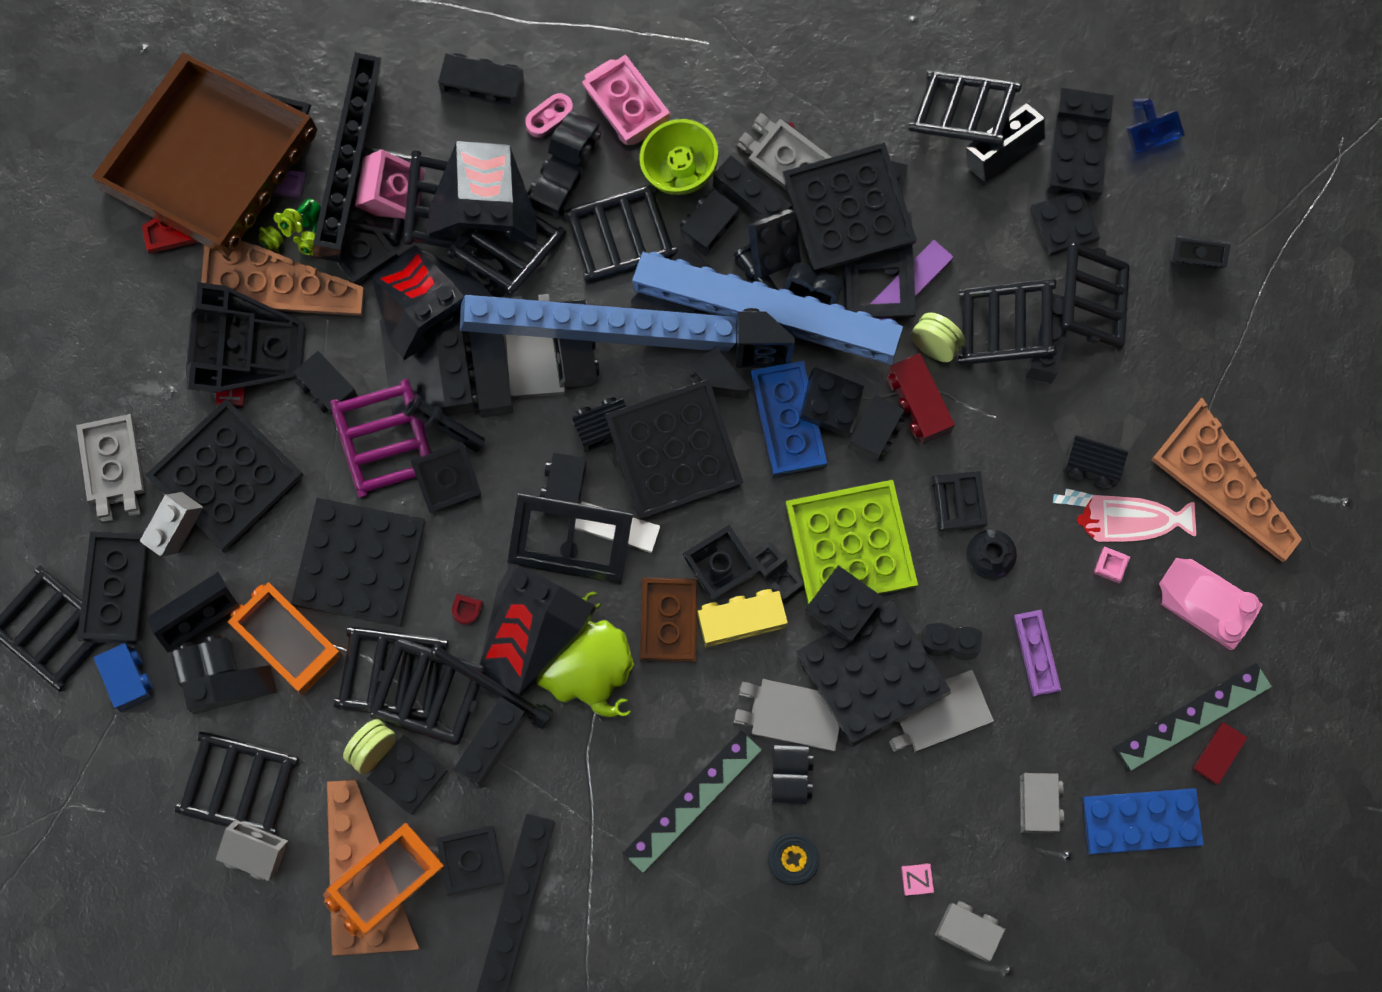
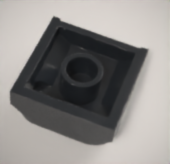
[682,525,759,601]

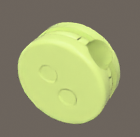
[911,313,965,362]
[343,719,396,774]

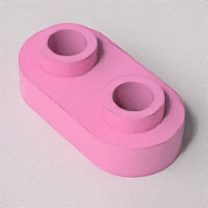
[526,93,573,138]

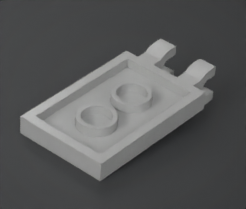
[737,113,831,191]
[506,294,565,398]
[76,414,145,523]
[889,670,994,753]
[733,679,839,752]

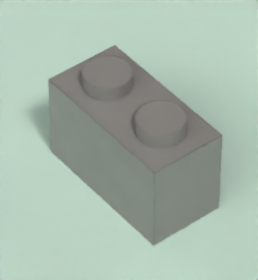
[140,492,203,557]
[1020,773,1064,834]
[216,820,288,881]
[934,901,1005,962]

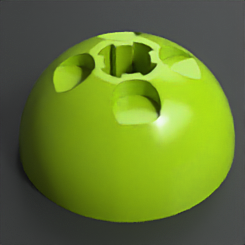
[640,119,719,195]

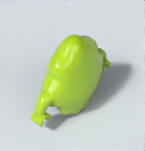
[536,592,634,717]

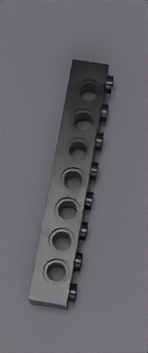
[313,52,381,262]

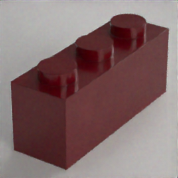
[886,353,955,445]

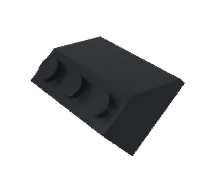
[735,308,795,368]

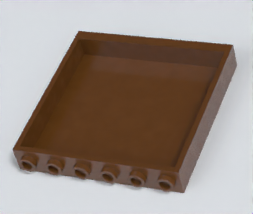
[92,52,318,257]

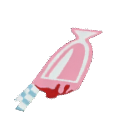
[1053,488,1196,542]

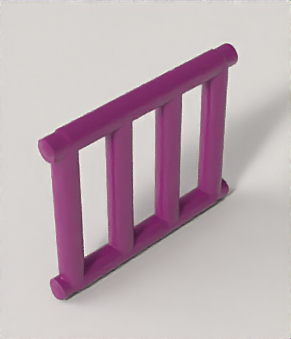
[330,379,431,498]

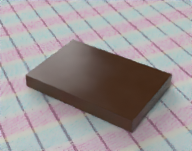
[640,577,698,663]

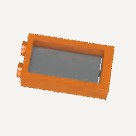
[228,582,343,696]
[323,823,443,939]

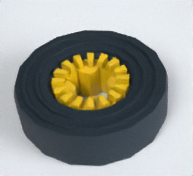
[768,833,819,885]

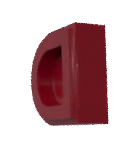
[452,594,484,626]

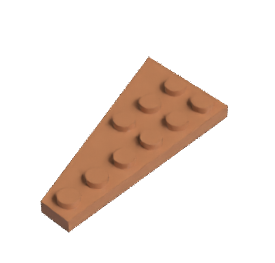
[201,240,365,316]
[1151,398,1302,562]
[327,780,420,956]

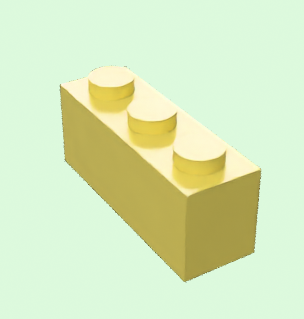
[697,589,788,648]

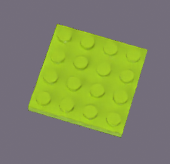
[785,480,918,604]

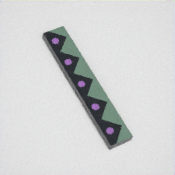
[1114,663,1272,771]
[623,730,761,873]

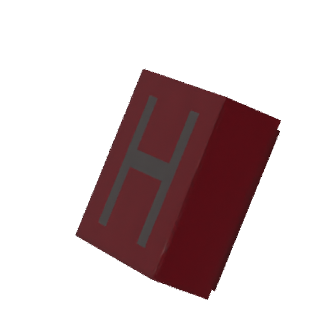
[215,387,246,408]

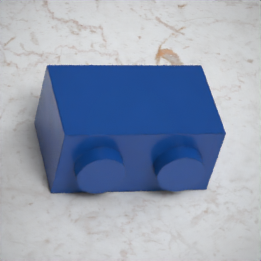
[93,643,153,712]

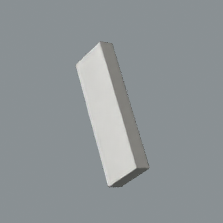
[575,501,660,554]

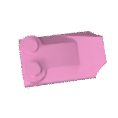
[582,55,670,145]
[1159,558,1263,651]

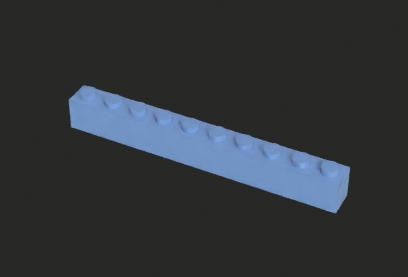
[632,252,903,365]
[460,295,736,352]

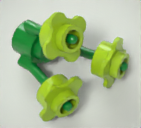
[258,198,321,255]

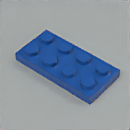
[750,361,827,476]
[1082,788,1204,855]

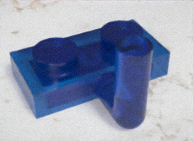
[1126,98,1185,153]

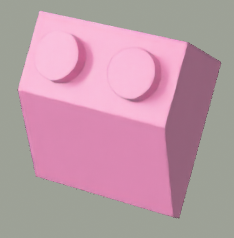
[355,150,425,219]

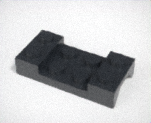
[1046,88,1114,200]

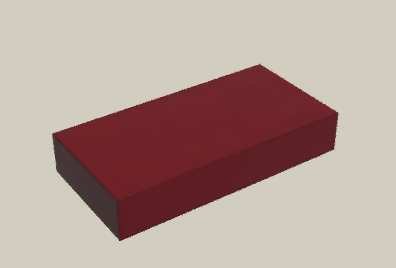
[1192,722,1247,785]

